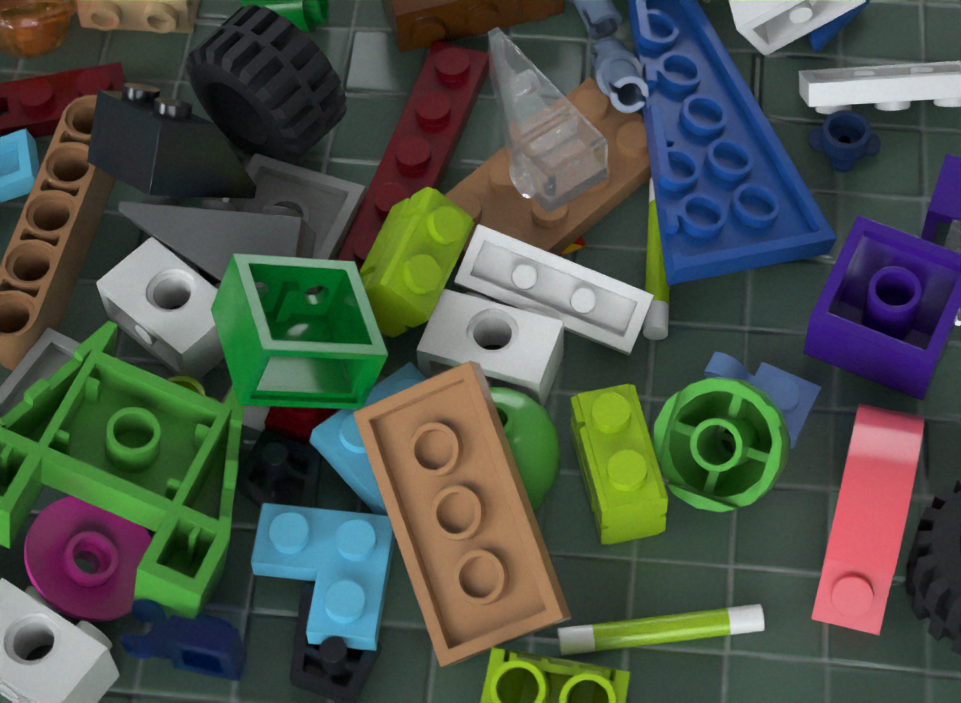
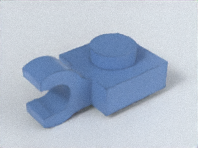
[704,351,821,449]

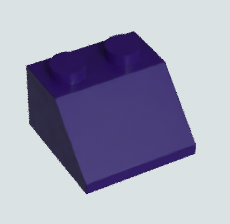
[803,215,961,401]

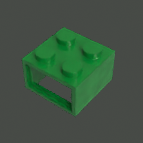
[211,253,388,409]

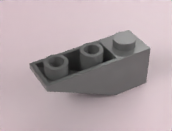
[118,195,316,295]

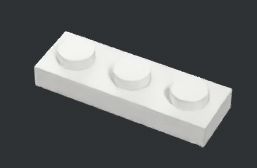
[799,61,961,114]
[454,224,654,356]

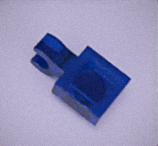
[120,599,247,682]

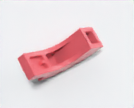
[811,403,924,635]

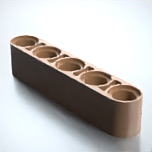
[0,95,116,371]

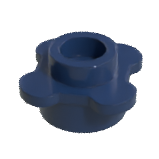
[808,110,881,173]

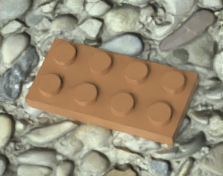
[444,77,652,261]
[353,361,572,667]

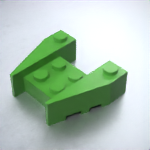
[0,320,244,629]

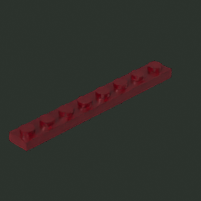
[264,40,490,449]

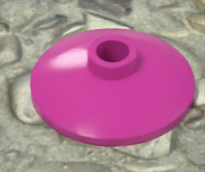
[24,496,152,622]

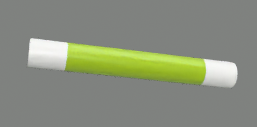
[643,177,670,340]
[557,604,765,656]

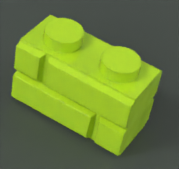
[359,186,475,338]
[570,384,668,545]

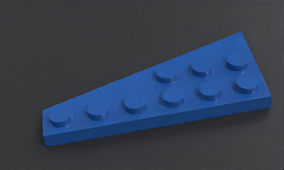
[627,0,837,286]

